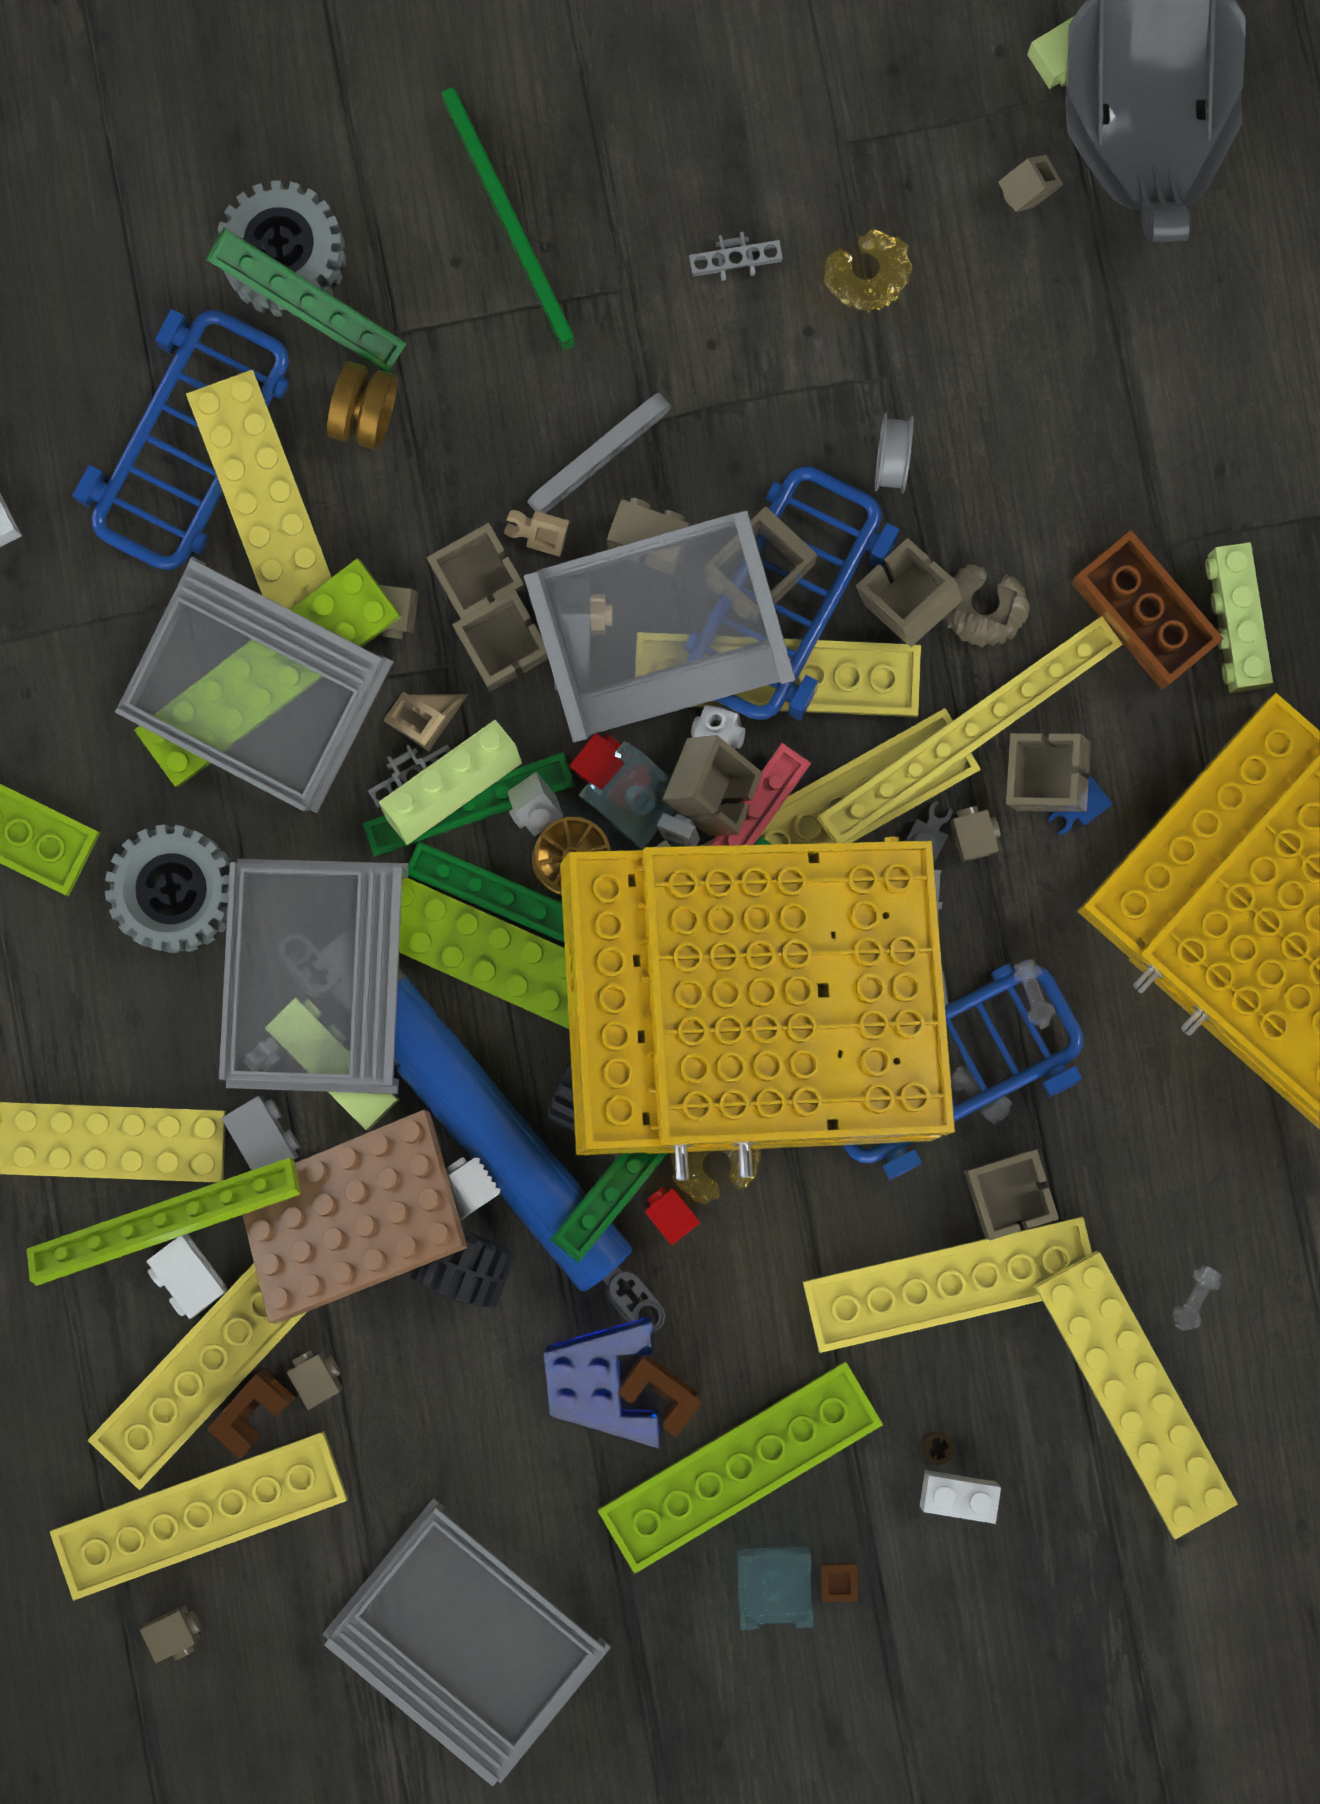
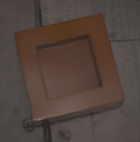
[820,1562,858,1602]

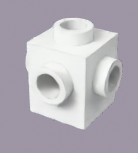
[691,705,745,749]

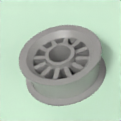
[875,413,914,494]

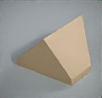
[383,692,468,752]

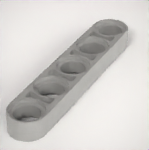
[527,393,672,514]

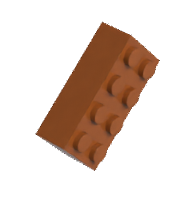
[1071,530,1224,690]

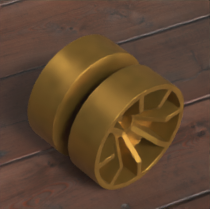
[532,817,611,897]

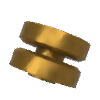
[327,361,398,451]

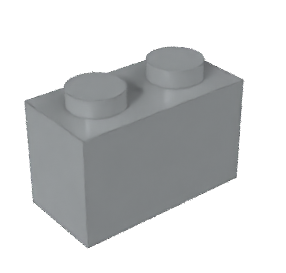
[221,1096,300,1170]

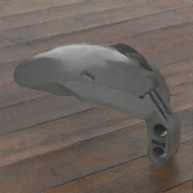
[1065,0,1246,243]

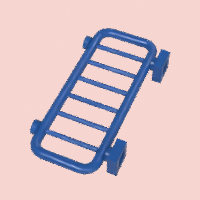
[72,309,290,571]
[684,466,900,721]
[843,964,1084,1181]

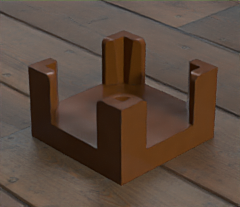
[617,1352,702,1437]
[207,1367,298,1459]

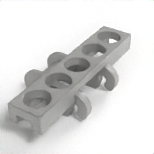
[689,231,783,281]
[368,744,451,808]

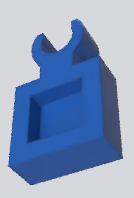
[1047,776,1113,835]

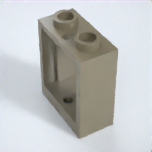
[704,506,817,624]

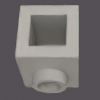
[507,772,563,837]

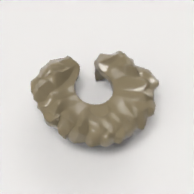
[943,564,1030,647]

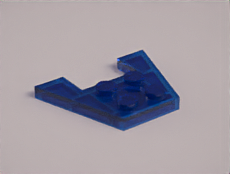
[544,1316,661,1449]

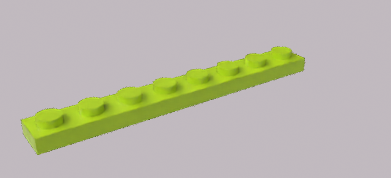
[27,1157,301,1286]

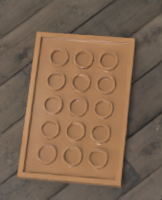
[242,1110,468,1324]

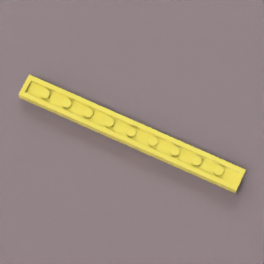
[817,616,1123,843]

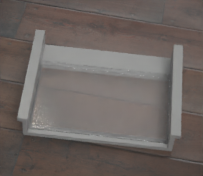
[524,511,796,743]
[115,557,394,813]
[219,859,409,1094]
[323,1498,611,1786]

